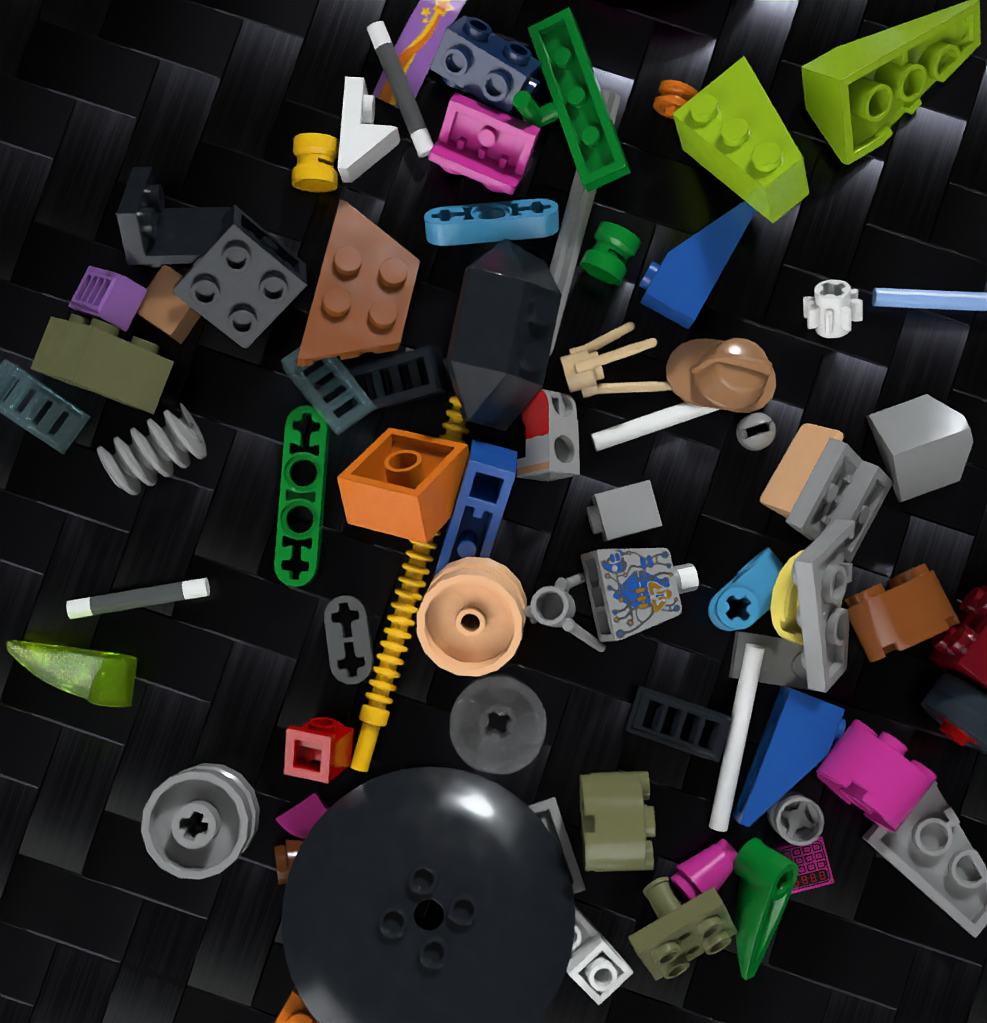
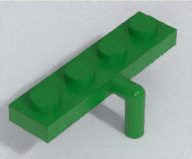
[513,7,631,192]

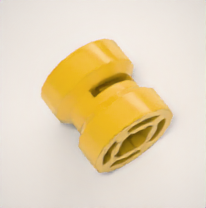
[291,133,340,192]

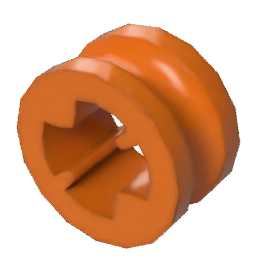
[653,80,698,119]

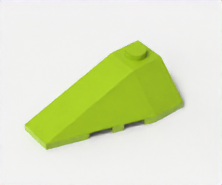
[801,0,981,165]

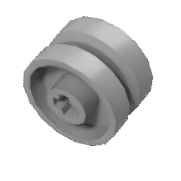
[141,763,260,880]

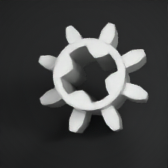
[803,280,863,338]

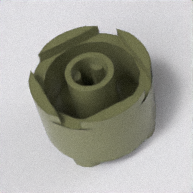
[579,771,655,872]

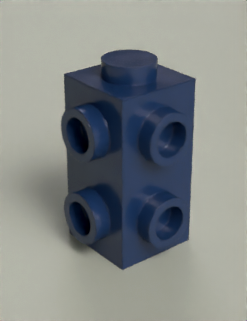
[430,16,542,115]

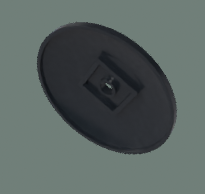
[281,767,575,1023]

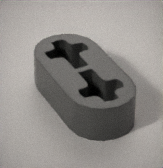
[324,595,374,685]

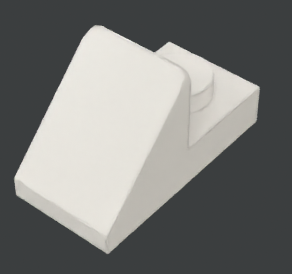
[337,76,400,183]

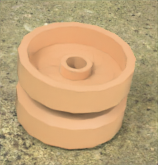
[417,557,527,677]

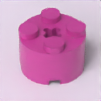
[816,719,937,833]

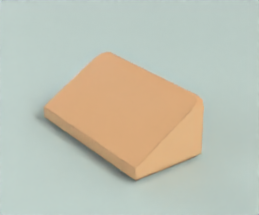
[760,424,844,518]

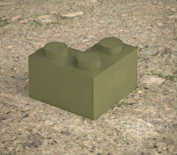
[30,314,174,414]

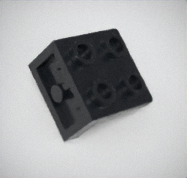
[116,167,231,268]
[173,204,307,348]

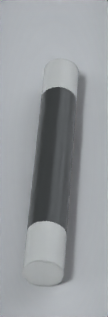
[367,21,434,158]
[66,578,210,619]

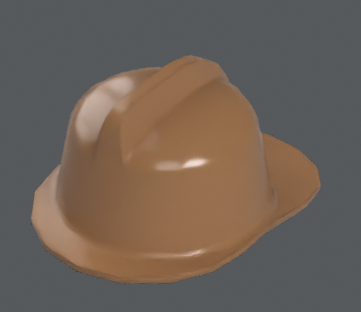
[666,338,776,413]

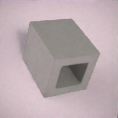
[586,480,662,542]

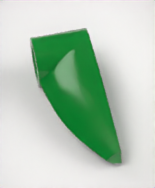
[733,838,799,981]

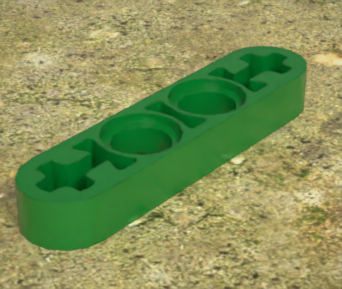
[274,405,330,587]

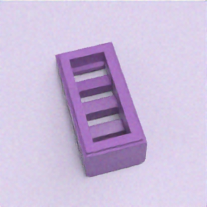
[68,266,147,332]

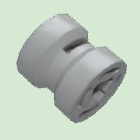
[767,790,825,846]

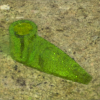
[6,640,138,707]

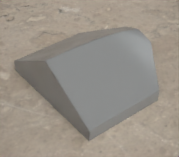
[866,394,974,502]

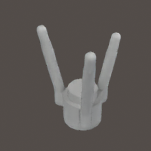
[523,572,606,652]

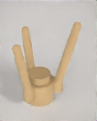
[560,322,672,398]

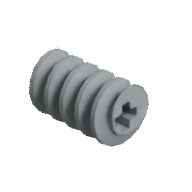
[97,403,207,495]

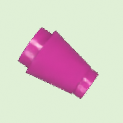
[670,838,738,902]

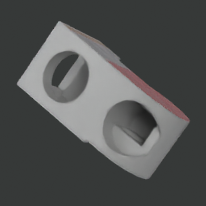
[517,389,580,482]

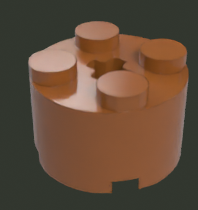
[845,563,960,662]

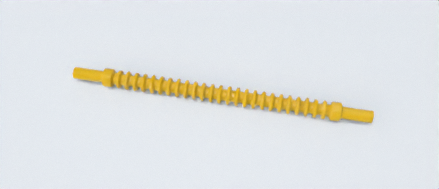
[350,388,470,772]

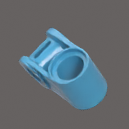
[708,547,784,631]

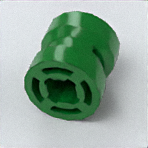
[580,221,641,285]

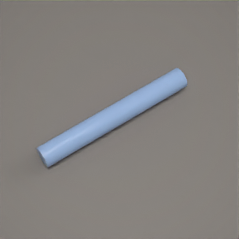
[872,288,987,311]

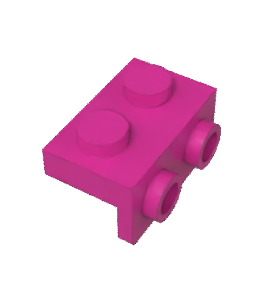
[428,92,541,195]

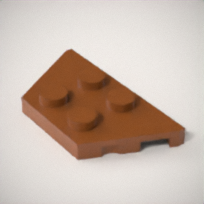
[297,200,420,367]

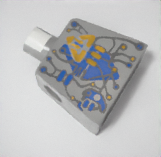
[581,548,699,642]

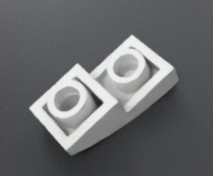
[566,906,634,1005]

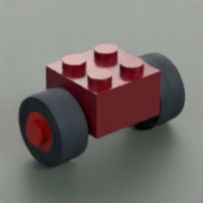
[921,585,987,754]

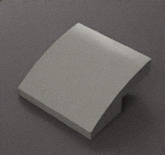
[786,437,893,563]

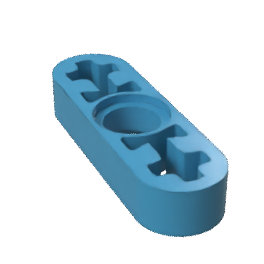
[424,199,559,246]

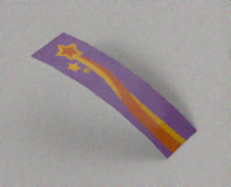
[372,0,467,108]

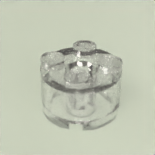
[450,673,546,774]

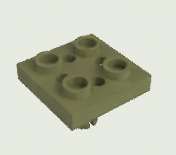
[628,877,738,981]

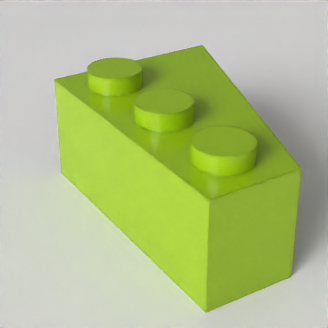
[673,56,809,223]

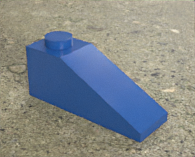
[639,201,756,329]
[432,439,517,580]
[732,686,846,827]

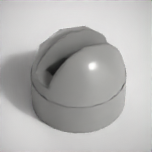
[736,412,776,451]

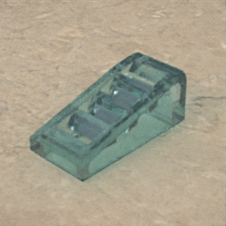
[281,347,375,436]
[0,359,91,454]

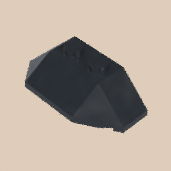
[446,239,562,432]

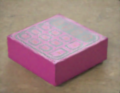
[773,835,834,894]

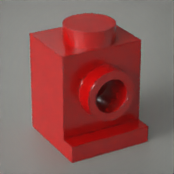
[284,717,354,783]

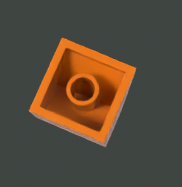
[337,427,469,544]

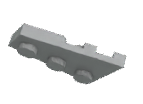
[792,519,855,693]
[862,780,987,938]

